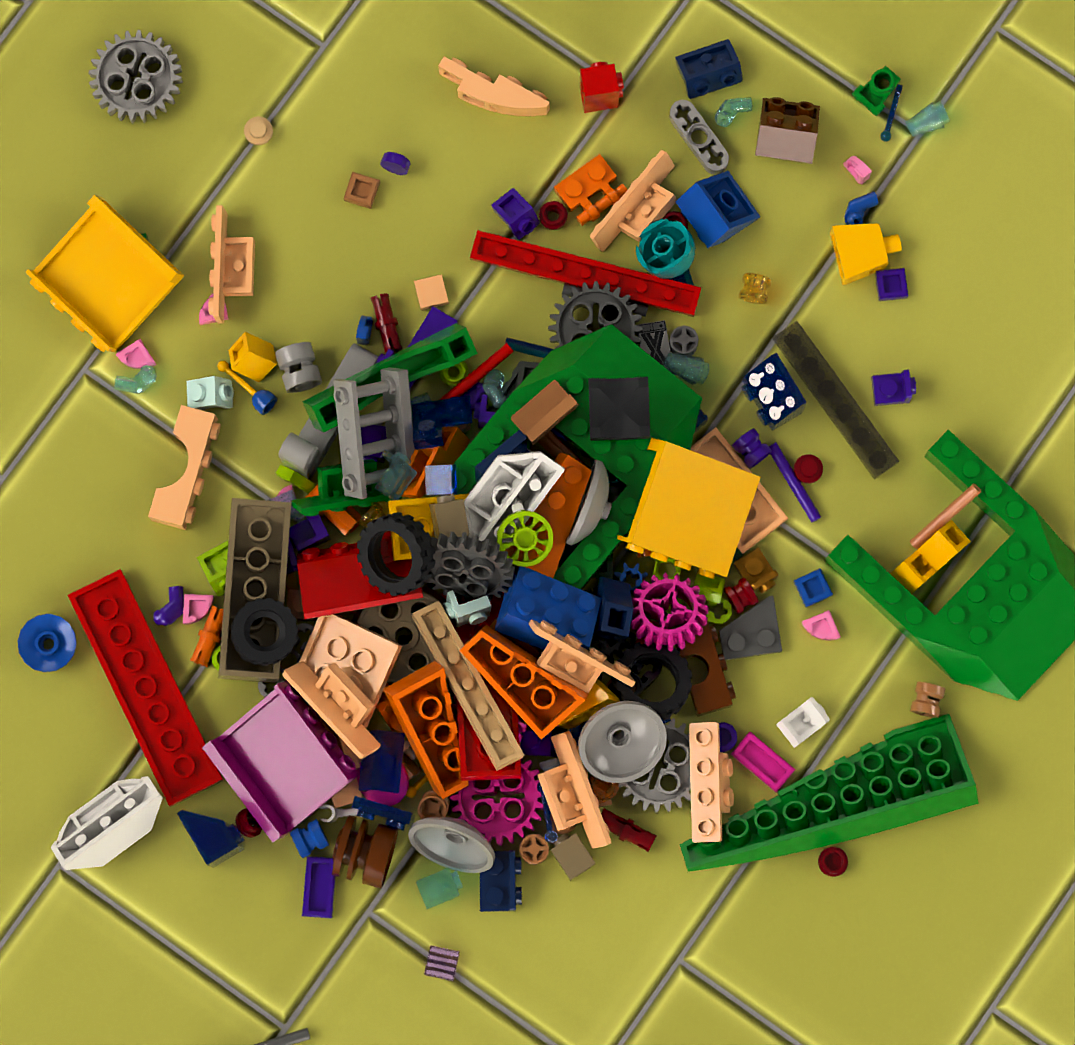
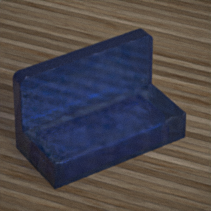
[358,730,405,794]

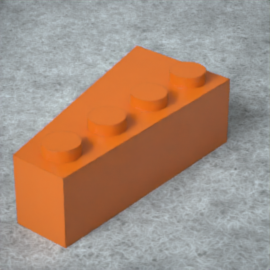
[505,453,592,578]
[383,661,469,799]

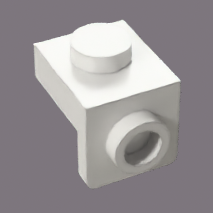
[776,697,830,748]

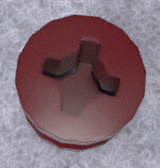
[723,577,759,614]

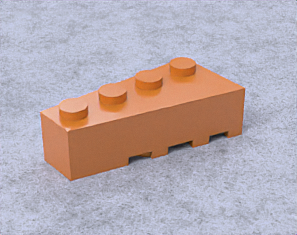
[459,625,589,740]

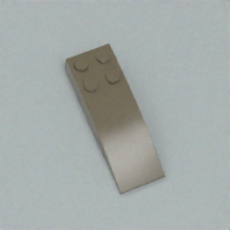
[218,498,291,683]

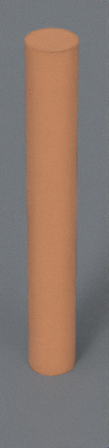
[910,483,981,549]

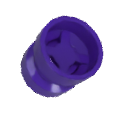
[731,428,772,469]

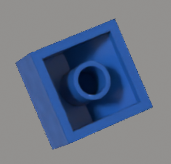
[675,171,761,248]

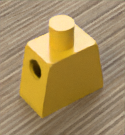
[830,223,902,285]

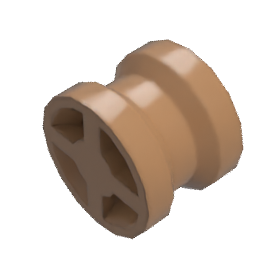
[519,834,549,865]

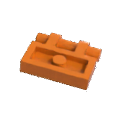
[554,154,628,226]

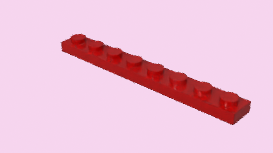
[470,230,701,317]

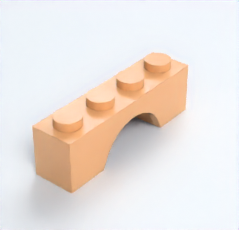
[148,405,221,530]

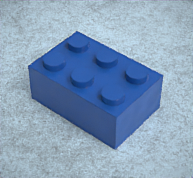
[495,566,602,650]

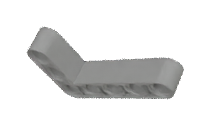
[278,343,379,480]

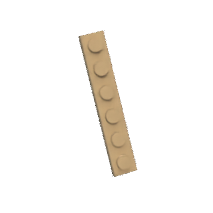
[412,601,524,771]

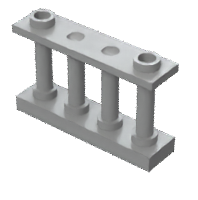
[333,367,415,499]

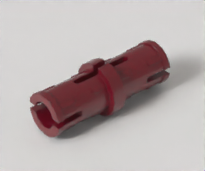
[370,293,403,354]
[601,808,657,852]

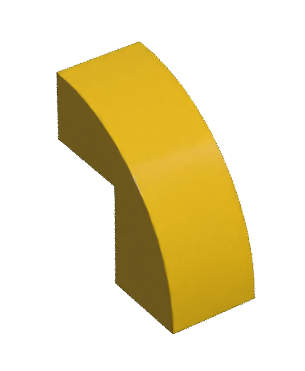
[890,520,971,594]

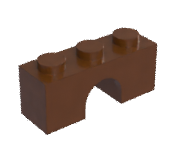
[675,621,736,717]

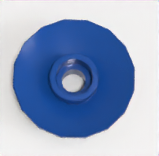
[17,614,77,673]

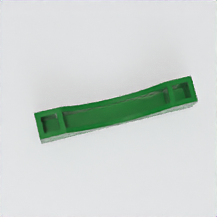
[302,323,478,433]

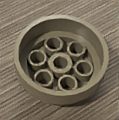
[352,585,451,685]

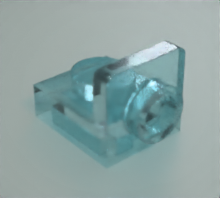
[374,450,417,500]
[416,867,463,909]

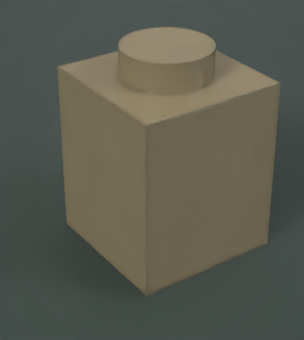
[429,494,470,539]
[551,833,595,881]

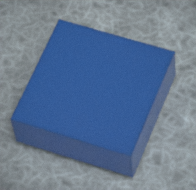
[793,568,833,608]

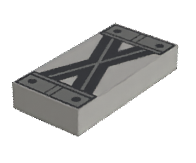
[637,320,675,375]

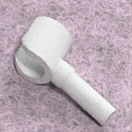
[320,804,363,823]

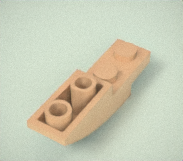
[438,56,550,116]

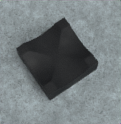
[588,377,650,441]

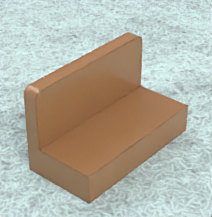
[511,380,578,445]

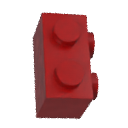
[579,62,624,113]

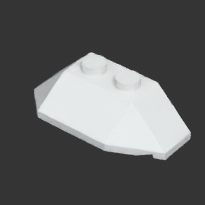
[464,451,565,552]
[51,776,163,870]

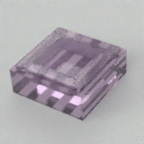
[424,945,460,981]

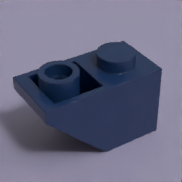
[593,576,634,641]

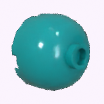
[636,219,696,279]

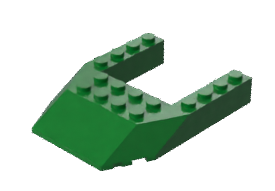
[437,324,702,590]
[825,430,1075,701]

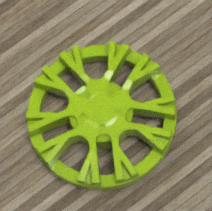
[497,510,553,567]

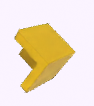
[228,332,277,382]

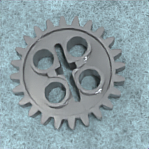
[89,30,183,124]
[615,718,691,813]

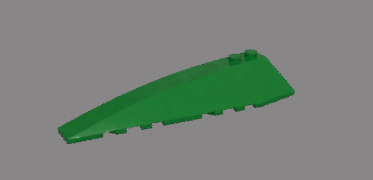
[680,714,979,872]

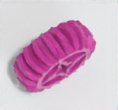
[630,572,708,652]

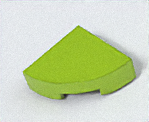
[276,464,315,493]

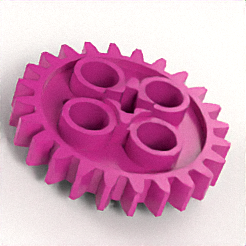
[450,758,546,846]

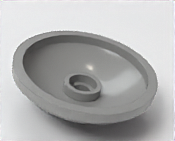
[565,460,612,545]
[578,701,667,783]
[408,817,495,873]

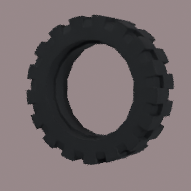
[357,512,436,596]
[611,642,692,721]

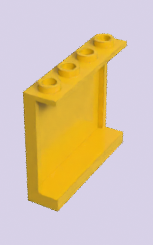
[25,195,185,353]
[617,438,761,579]

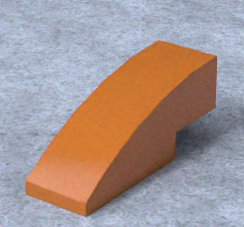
[394,425,470,498]

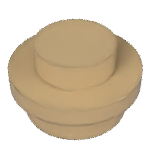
[244,116,273,145]

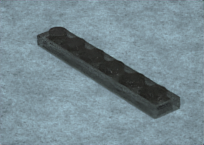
[773,321,899,480]

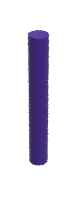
[769,442,821,523]

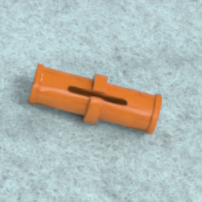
[190,606,223,667]

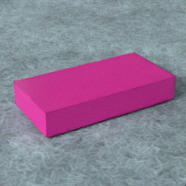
[730,732,796,793]

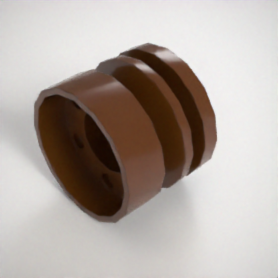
[332,815,399,889]

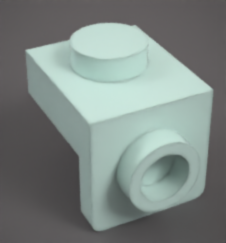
[186,376,234,410]
[443,590,491,627]

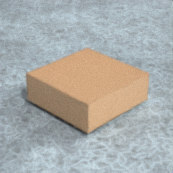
[414,274,449,311]

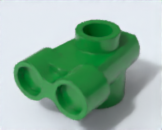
[851,66,901,116]

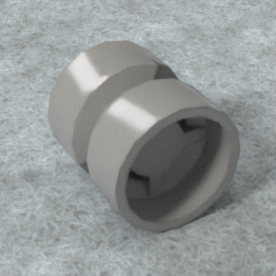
[275,342,322,393]

